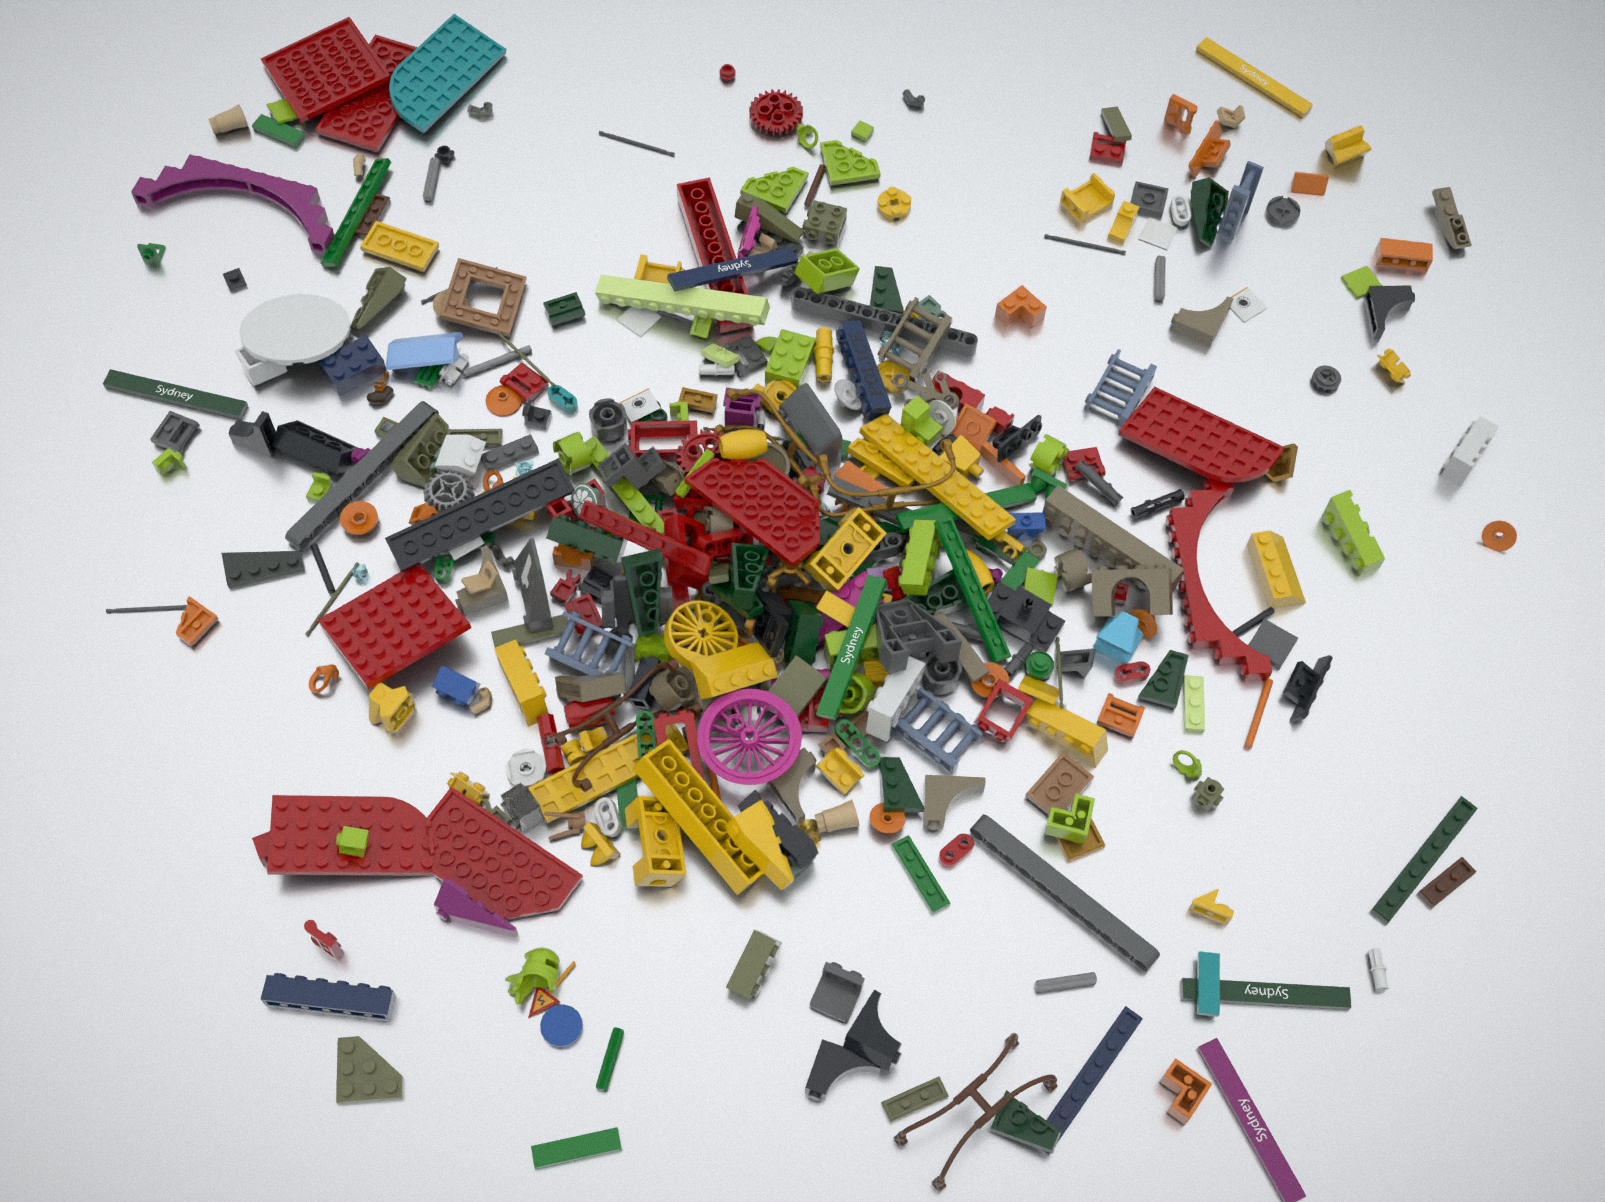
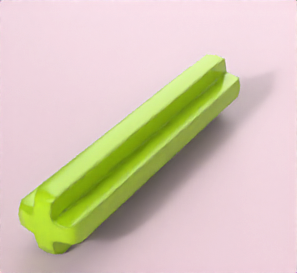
[675,449,714,498]

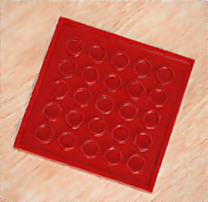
[260,16,391,123]
[318,564,472,690]

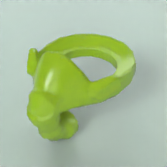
[797,124,818,149]
[1172,750,1202,778]

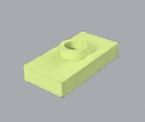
[701,343,739,368]

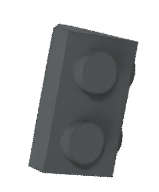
[810,962,865,1022]

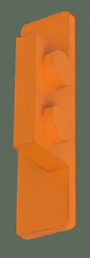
[1188,121,1231,177]

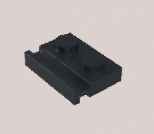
[578,566,614,602]

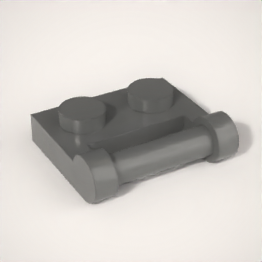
[723,335,768,376]
[150,411,200,454]

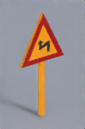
[528,961,576,1018]

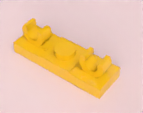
[974,529,1028,559]

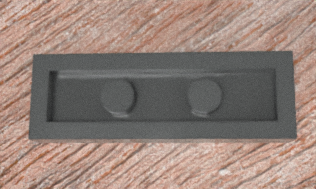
[481,434,539,471]

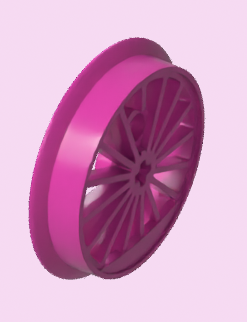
[697,689,802,785]

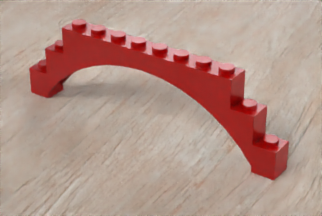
[1166,478,1272,682]

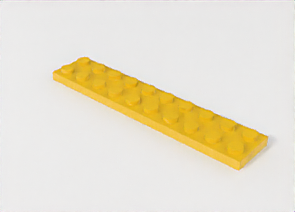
[859,414,1016,540]

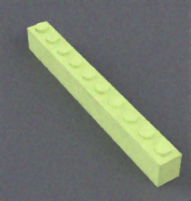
[595,274,770,326]

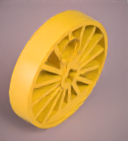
[664,601,738,671]

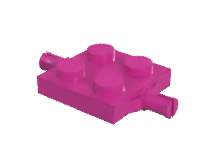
[737,206,761,259]

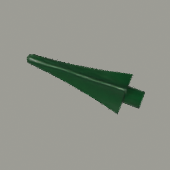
[875,520,909,535]
[971,534,1016,566]

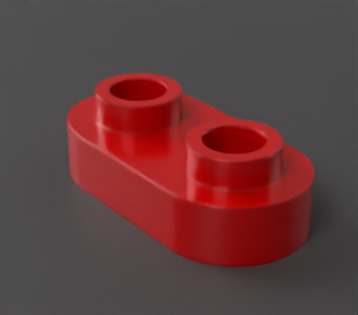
[938,833,974,868]

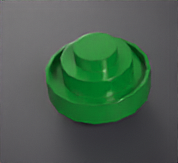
[1025,651,1054,680]

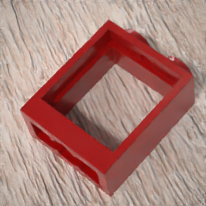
[973,679,1033,742]

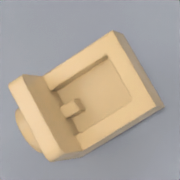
[1217,105,1246,128]

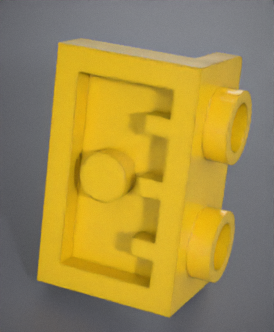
[815,747,865,795]

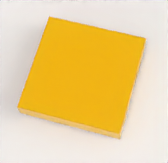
[1018,675,1059,705]

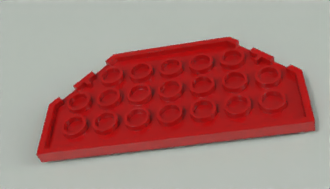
[684,458,820,567]
[426,786,583,920]

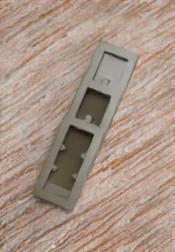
[934,611,990,683]

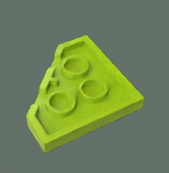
[820,140,881,186]
[740,167,809,213]

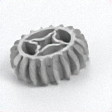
[423,470,475,512]

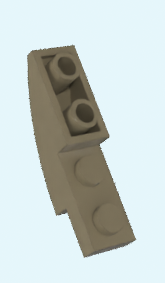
[1432,187,1472,249]

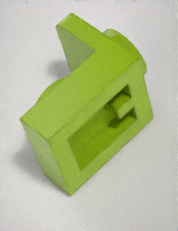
[690,316,715,339]
[669,401,689,421]
[152,448,185,476]
[306,472,333,502]

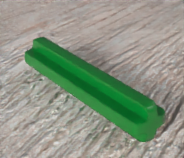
[596,1027,624,1091]

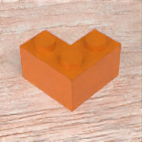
[995,285,1047,328]
[1160,1058,1212,1124]

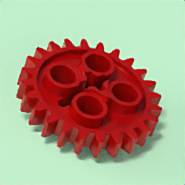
[749,89,803,136]
[676,429,731,477]

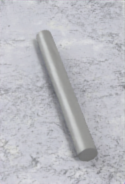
[462,345,532,377]

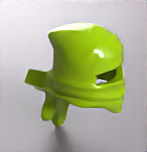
[505,947,560,1005]

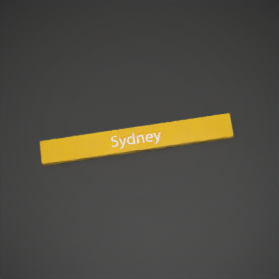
[1196,37,1313,117]

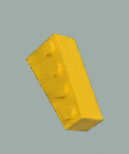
[494,639,549,726]

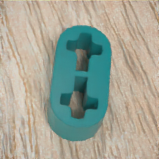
[548,385,578,413]

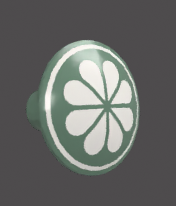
[571,483,600,520]

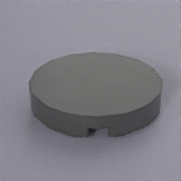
[1266,196,1301,226]

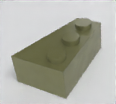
[726,929,782,999]

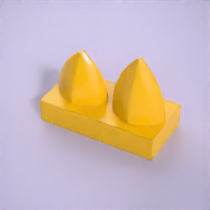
[581,822,621,865]

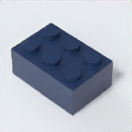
[318,335,387,397]

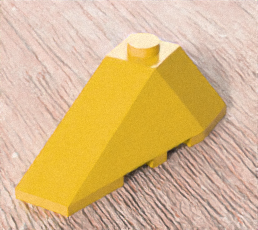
[724,800,794,890]

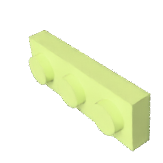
[1183,675,1205,733]

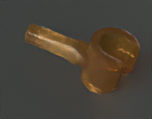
[374,371,389,392]

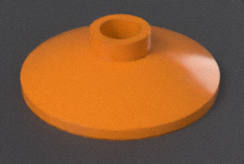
[485,385,522,416]
[340,501,378,535]
[970,662,1009,698]

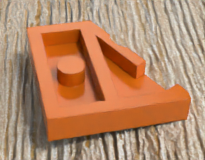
[175,596,219,647]

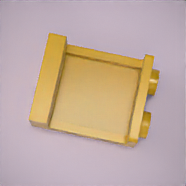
[1060,173,1115,224]
[634,254,685,284]

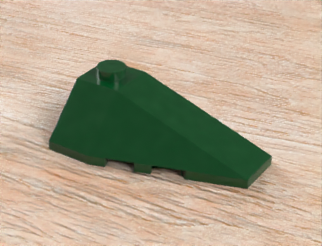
[1191,177,1229,247]

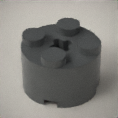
[589,398,627,442]
[921,652,962,695]

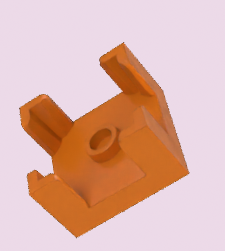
[552,526,595,571]

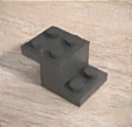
[597,443,666,490]

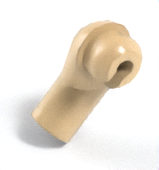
[353,154,366,176]
[469,687,492,715]

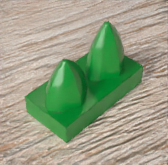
[1031,468,1068,499]

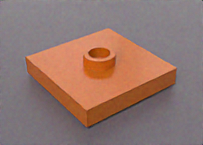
[949,403,998,453]

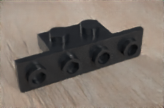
[992,414,1042,463]
[1283,655,1333,722]

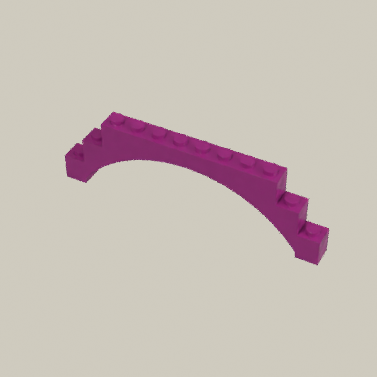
[131,154,334,254]

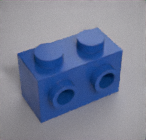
[431,665,481,706]

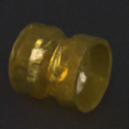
[796,819,821,844]

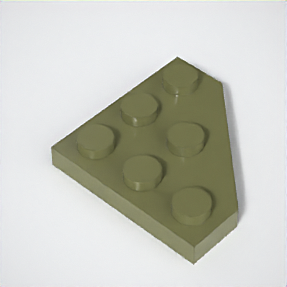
[336,1036,404,1104]

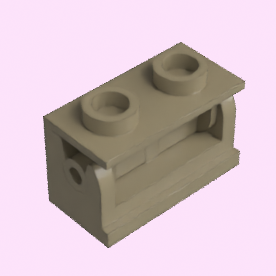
[650,459,686,496]

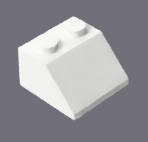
[235,347,288,386]
[434,435,486,479]

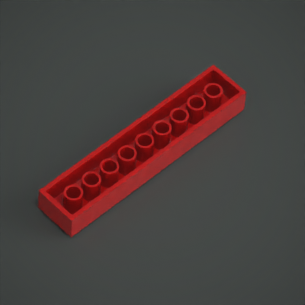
[676,177,754,333]

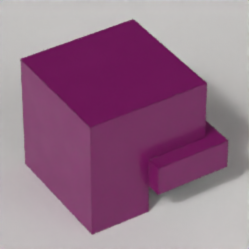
[723,387,762,426]

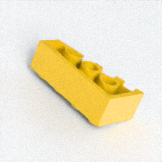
[1026,698,1108,768]

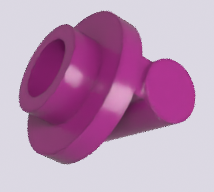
[351,448,370,465]
[988,568,1003,584]

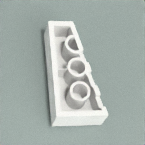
[866,656,925,742]

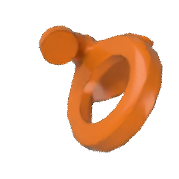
[483,470,504,491]
[308,664,339,693]

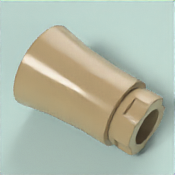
[208,104,249,135]
[814,799,860,833]

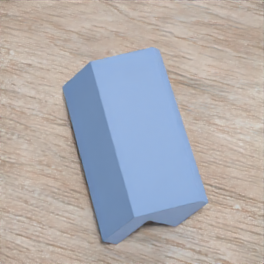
[386,332,463,370]

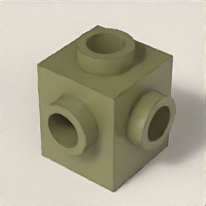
[1192,777,1224,812]

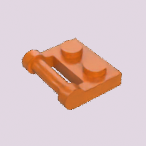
[1164,94,1198,134]
[1097,693,1145,738]

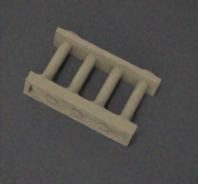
[877,297,953,383]

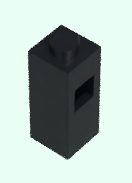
[628,656,665,710]

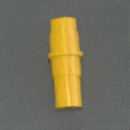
[813,327,835,382]

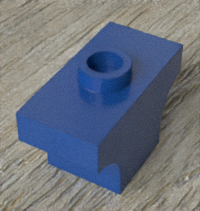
[1007,512,1046,540]

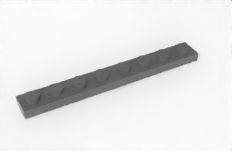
[826,476,972,549]

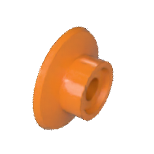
[1481,520,1517,551]
[1128,609,1157,638]
[869,803,906,834]

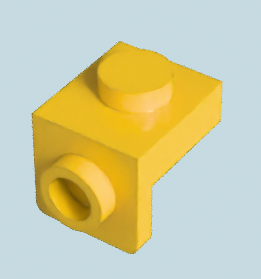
[579,726,608,752]

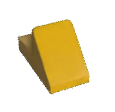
[1188,889,1234,925]

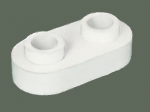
[1170,195,1191,226]
[594,797,622,837]

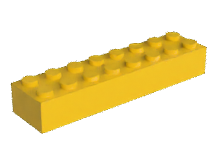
[632,739,764,895]

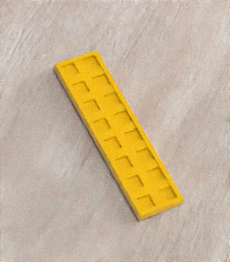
[528,724,689,823]

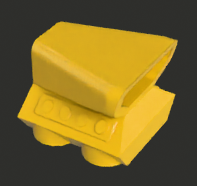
[1325,125,1372,166]
[369,683,416,733]

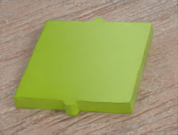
[266,99,298,124]
[1341,266,1383,298]
[1024,567,1058,606]

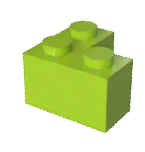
[900,396,943,448]
[1044,793,1095,844]

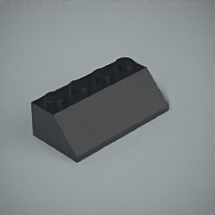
[272,420,359,475]

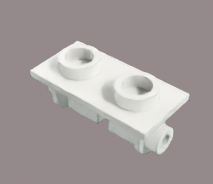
[438,348,469,385]

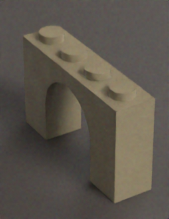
[1091,564,1173,617]

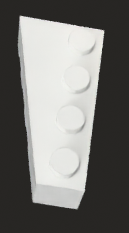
[1442,416,1500,486]

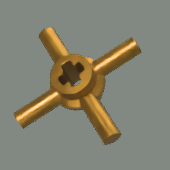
[766,550,816,587]

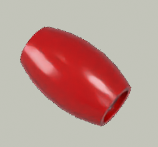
[563,696,615,729]

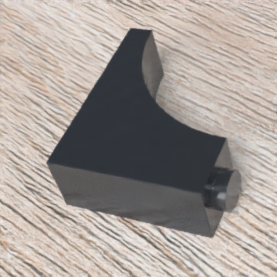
[1365,285,1415,339]
[228,411,278,458]
[843,990,902,1071]
[805,1039,882,1101]

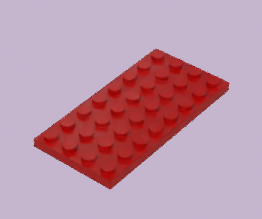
[316,34,418,153]

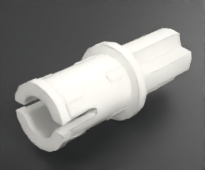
[699,362,735,377]
[1368,948,1389,991]

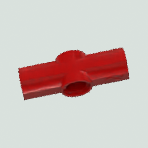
[537,713,565,775]

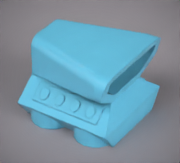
[1093,611,1144,665]

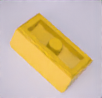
[816,590,855,627]

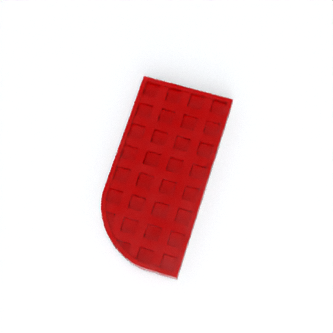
[1118,386,1285,483]
[267,795,434,876]

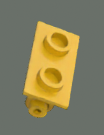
[1377,348,1411,384]
[447,771,490,805]

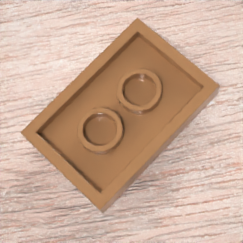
[1025,752,1094,814]

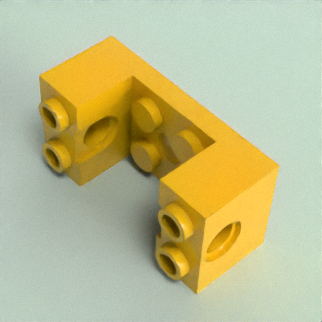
[802,507,886,592]
[625,796,687,887]

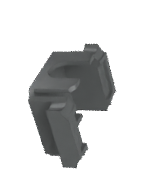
[601,576,673,634]

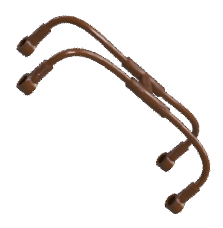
[548,658,703,792]
[893,1033,1058,1192]

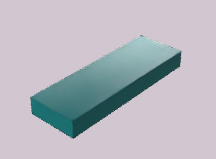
[1197,951,1220,1017]

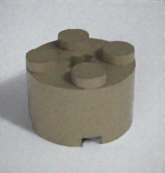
[701,506,734,544]
[1054,548,1092,592]
[649,666,697,711]

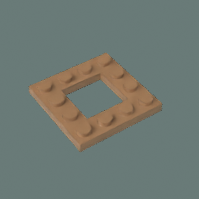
[439,258,527,337]

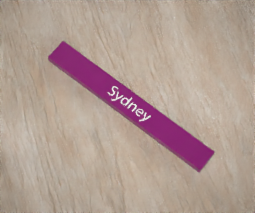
[1197,1038,1306,1202]

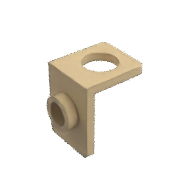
[461,561,498,594]

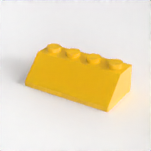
[1247,530,1306,609]
[690,642,778,700]

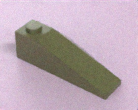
[734,192,804,243]
[350,267,407,330]
[389,412,449,487]

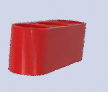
[695,528,753,557]

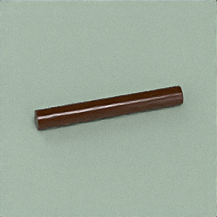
[804,164,826,207]

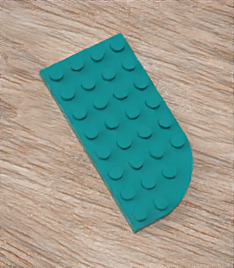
[390,14,507,134]

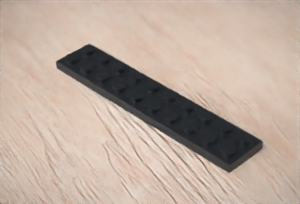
[385,458,574,573]

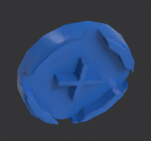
[540,1004,583,1048]

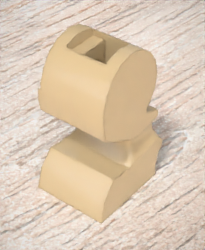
[749,233,778,256]

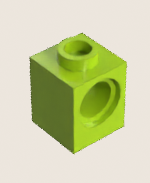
[336,826,369,857]

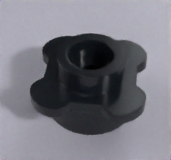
[434,145,455,163]

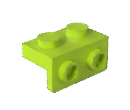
[634,634,676,662]

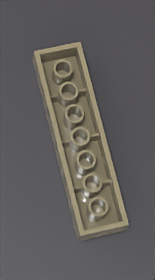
[1042,485,1184,592]

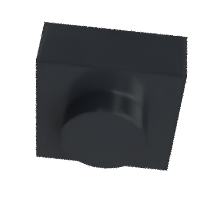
[223,268,247,291]

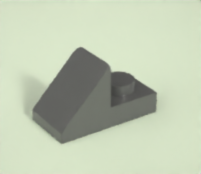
[1057,648,1096,677]

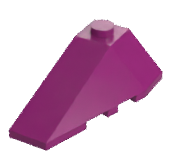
[434,878,518,938]

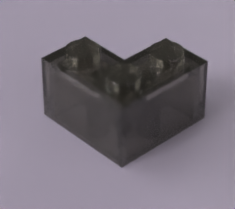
[500,783,544,834]

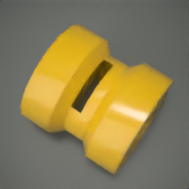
[561,739,587,766]

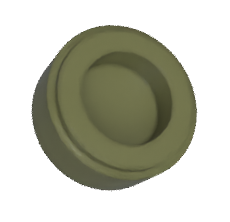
[1027,541,1047,560]

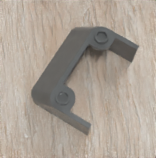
[778,383,843,473]

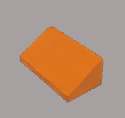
[1291,172,1329,196]

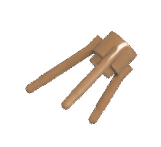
[537,810,585,840]

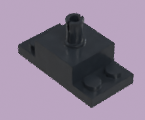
[988,582,1065,653]
[738,587,794,657]

